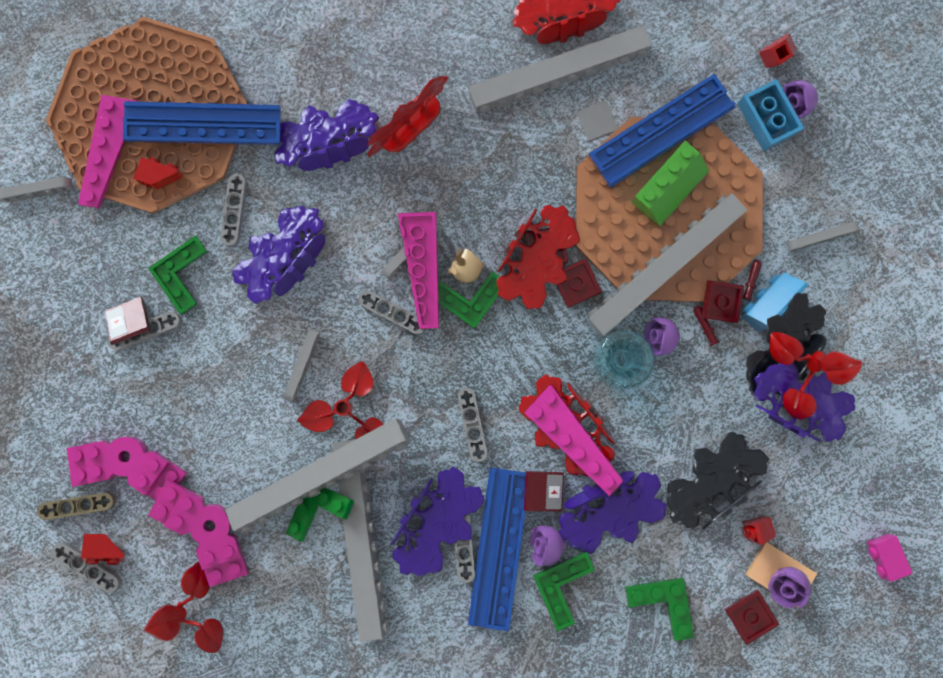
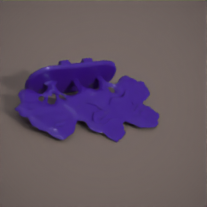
[274,99,380,171]
[232,206,326,304]
[754,363,855,443]
[390,467,484,576]
[559,471,667,554]

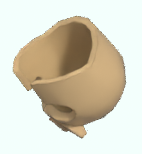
[447,247,485,283]

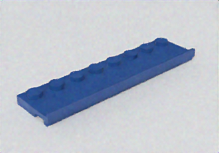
[588,74,736,188]
[123,101,281,145]
[468,467,526,632]

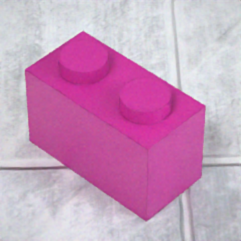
[867,534,913,582]

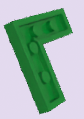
[148,235,208,315]
[438,271,500,329]
[285,487,355,542]
[533,551,595,632]
[625,577,694,641]

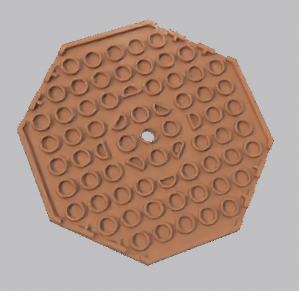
[46,17,247,214]
[575,117,763,303]

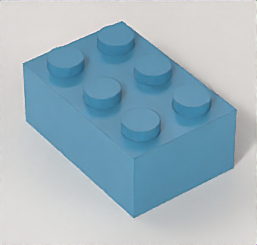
[737,79,804,152]

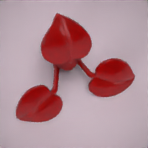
[770,332,863,420]
[298,362,384,439]
[144,562,223,653]

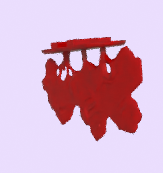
[513,0,620,44]
[367,75,449,158]
[496,205,580,309]
[519,374,616,476]

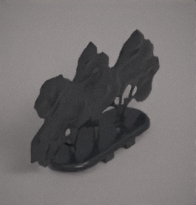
[746,293,827,395]
[667,432,769,530]

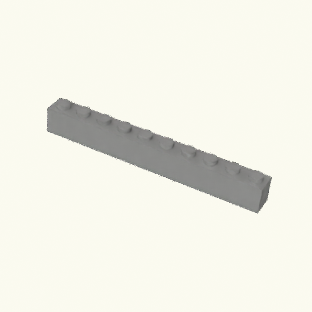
[468,25,652,113]
[586,193,747,337]
[225,418,411,533]
[332,439,389,642]

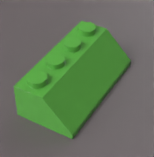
[631,141,709,227]

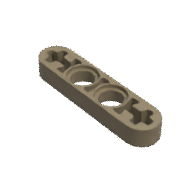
[37,492,117,520]

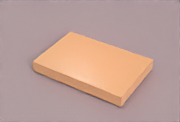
[745,542,817,608]

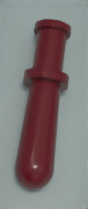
[742,260,762,301]
[693,306,719,346]

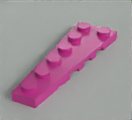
[78,95,139,209]
[398,212,439,329]
[525,385,624,496]

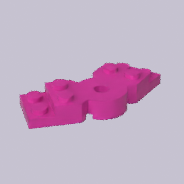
[66,437,188,501]
[148,479,249,587]

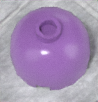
[783,80,818,119]
[644,317,680,356]
[530,526,565,566]
[768,567,811,608]

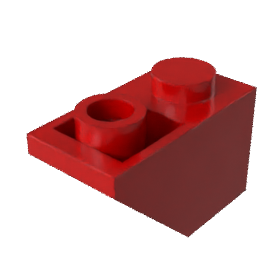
[759,33,797,68]
[133,157,183,190]
[742,515,776,545]
[81,534,125,565]

